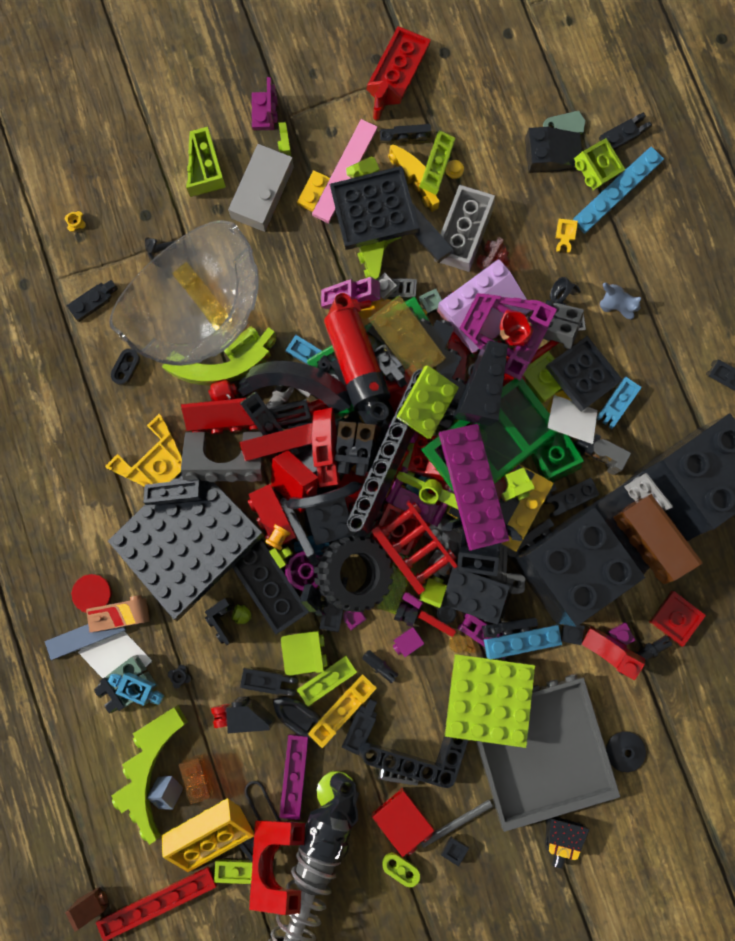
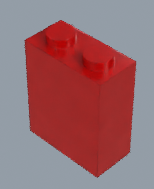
[271,450,318,513]
[372,787,434,857]

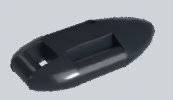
[273,697,321,741]

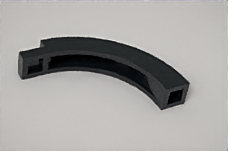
[236,361,352,414]

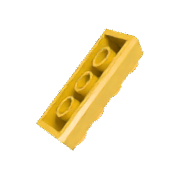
[162,799,254,872]

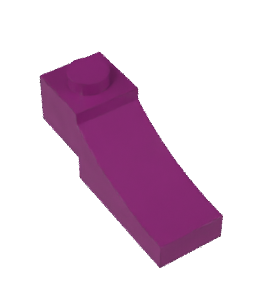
[321,277,380,309]

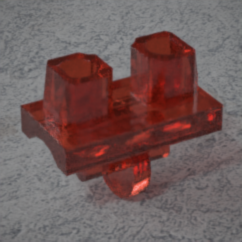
[476,237,510,270]

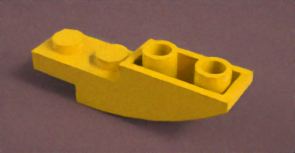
[388,144,440,212]

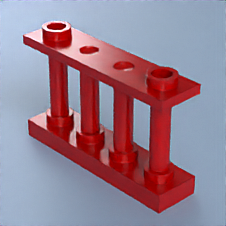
[371,500,457,594]

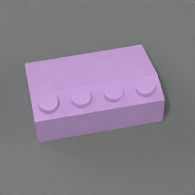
[437,259,532,354]

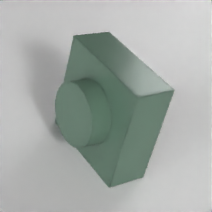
[419,289,442,315]

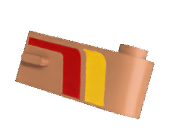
[86,595,150,633]

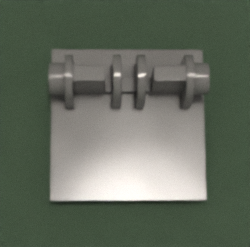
[624,473,673,511]

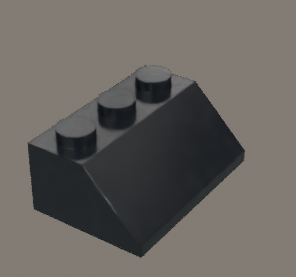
[226,696,276,734]

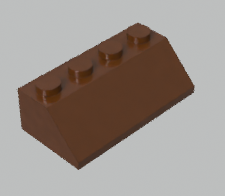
[613,494,703,584]

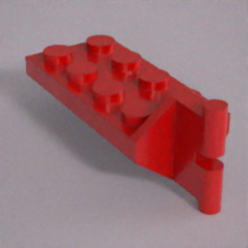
[367,26,431,121]

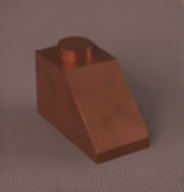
[65,887,108,932]

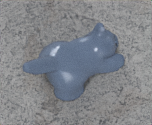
[600,282,641,320]

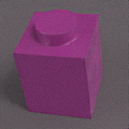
[393,627,424,657]

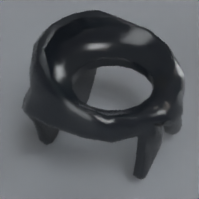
[550,277,581,306]

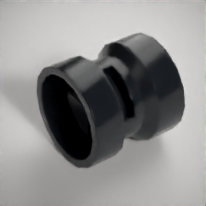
[394,602,419,627]

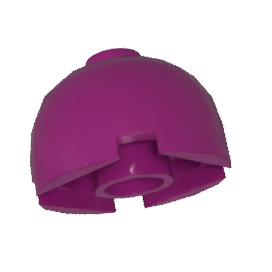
[285,551,318,591]

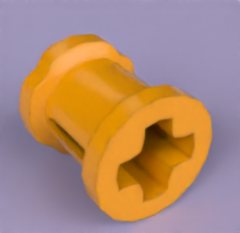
[265,524,291,550]

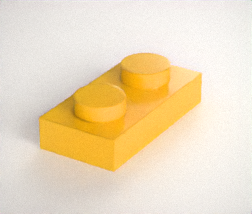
[297,170,330,212]

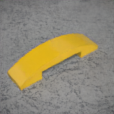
[308,674,377,748]

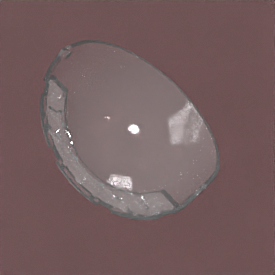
[109,220,259,366]

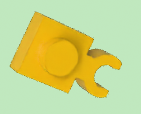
[555,219,578,254]

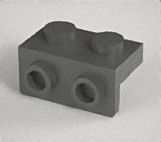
[424,513,463,557]

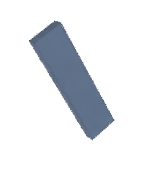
[45,624,127,660]

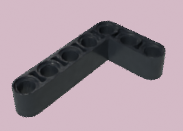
[359,735,468,788]

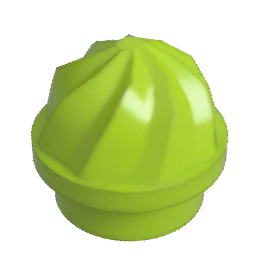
[231,605,251,624]

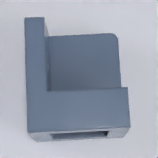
[147,776,183,809]

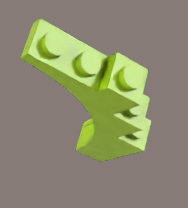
[111,705,188,845]

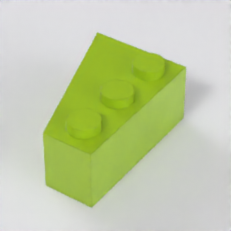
[186,126,226,197]

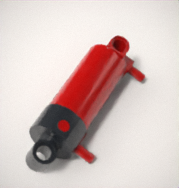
[324,293,402,427]

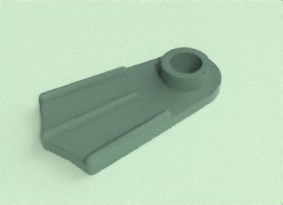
[543,111,586,134]

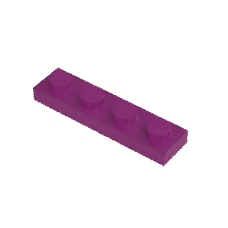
[279,734,308,820]

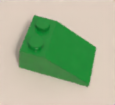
[520,419,584,482]

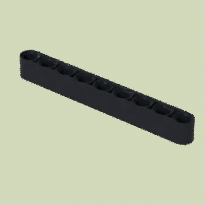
[347,369,423,537]

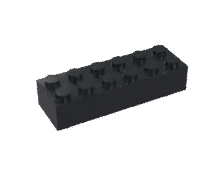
[232,513,310,635]

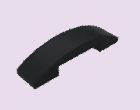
[240,392,300,456]

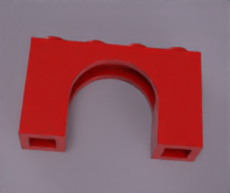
[249,821,305,915]

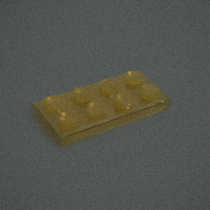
[368,295,446,378]

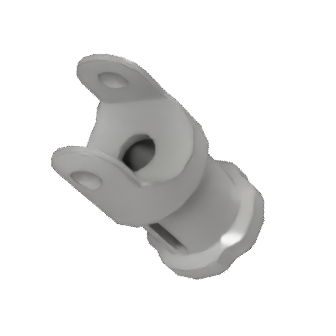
[265,385,294,415]

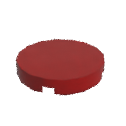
[71,574,112,613]

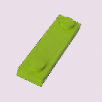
[419,130,456,195]

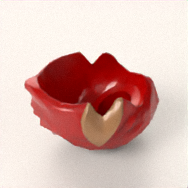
[500,310,534,347]

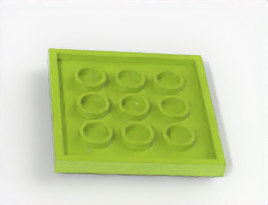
[445,654,535,748]

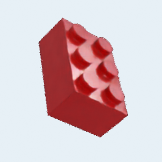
[248,484,298,549]

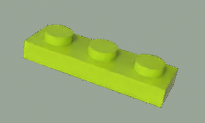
[297,656,357,706]

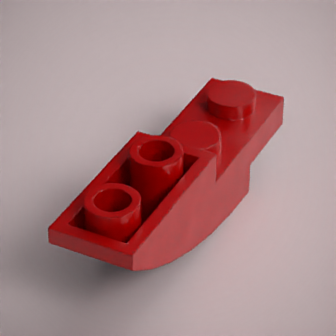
[312,408,340,488]

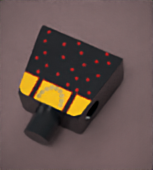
[545,817,589,869]

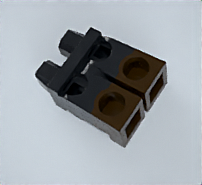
[334,421,381,477]

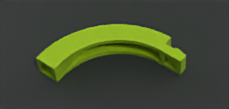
[162,327,276,386]

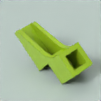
[357,237,401,280]

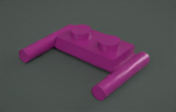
[386,466,454,527]

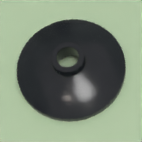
[606,731,646,772]

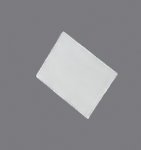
[548,395,597,444]
[78,632,152,682]

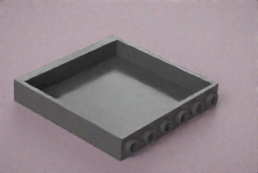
[476,674,620,832]

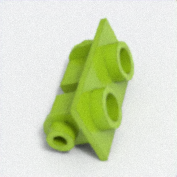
[221,326,260,361]

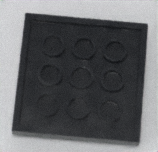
[329,166,420,250]

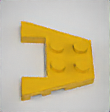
[105,414,182,487]

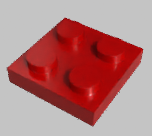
[649,591,706,647]

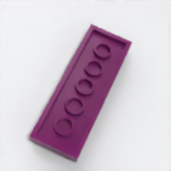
[439,424,509,551]

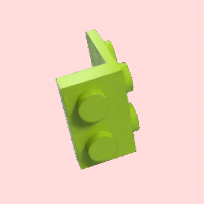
[281,631,328,676]

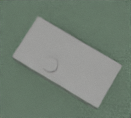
[228,144,294,232]
[434,185,495,272]

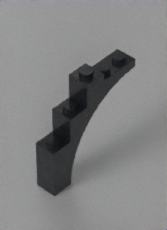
[395,310,467,430]

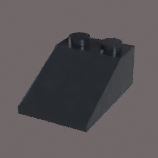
[525,127,582,173]

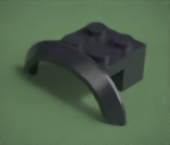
[286,481,362,545]
[441,518,522,576]

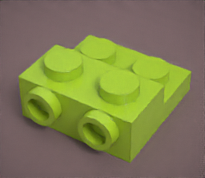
[574,138,625,190]

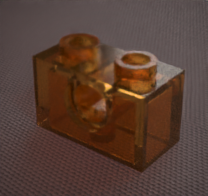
[179,754,214,805]

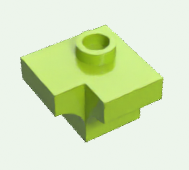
[501,468,535,503]

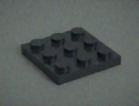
[545,336,623,412]

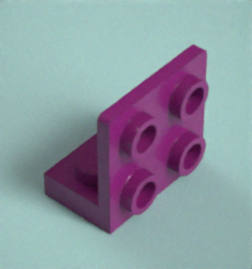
[252,77,278,130]

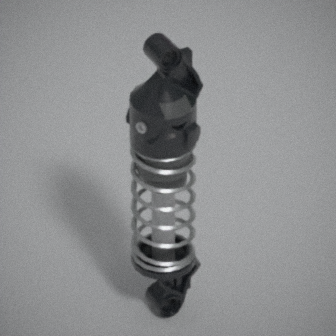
[268,772,359,941]

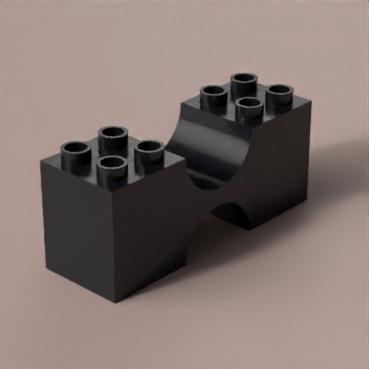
[511,413,735,627]

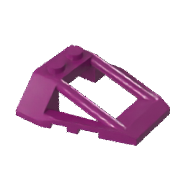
[459,293,557,380]

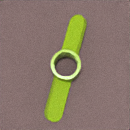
[397,472,459,510]

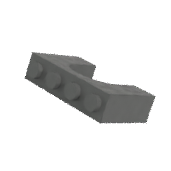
[181,432,263,482]

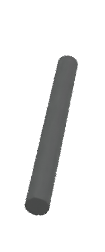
[421,800,493,848]

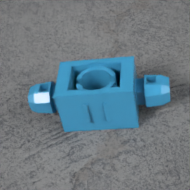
[108,673,164,706]

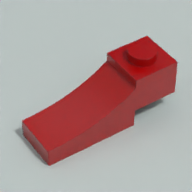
[581,626,645,680]

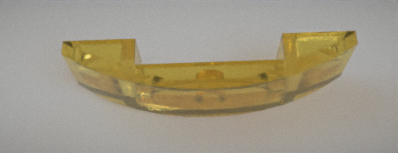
[172,262,232,332]

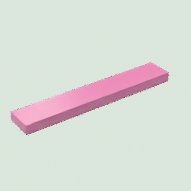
[312,119,377,224]

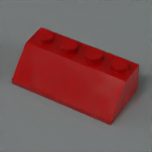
[181,398,259,434]

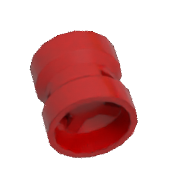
[211,704,230,728]

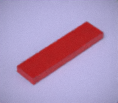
[240,423,313,462]

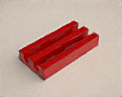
[417,611,456,637]

